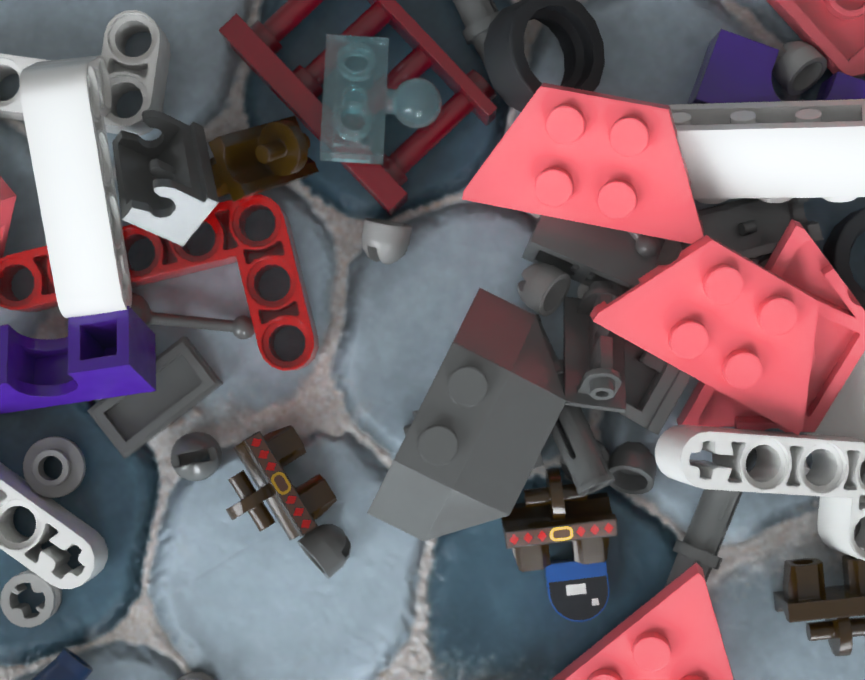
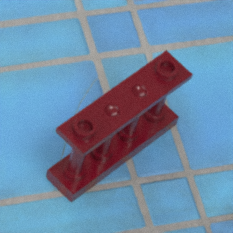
[219,0,498,216]

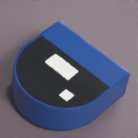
[544,558,610,622]

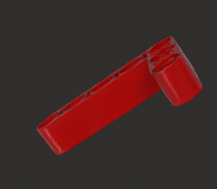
[0,194,319,371]

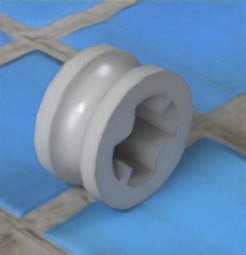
[0,569,62,628]

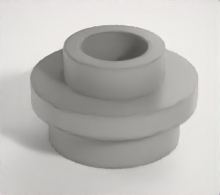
[23,436,86,498]

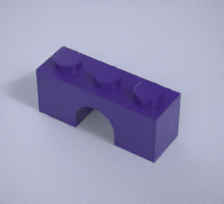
[687,29,865,104]
[0,306,156,414]

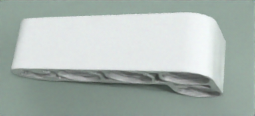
[0,10,171,136]
[19,55,132,318]
[655,425,865,561]
[0,462,108,589]

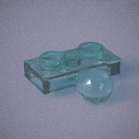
[320,34,442,164]

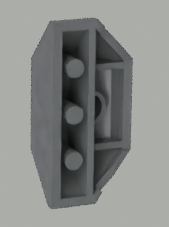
[367,288,567,541]

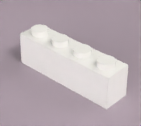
[669,99,865,204]

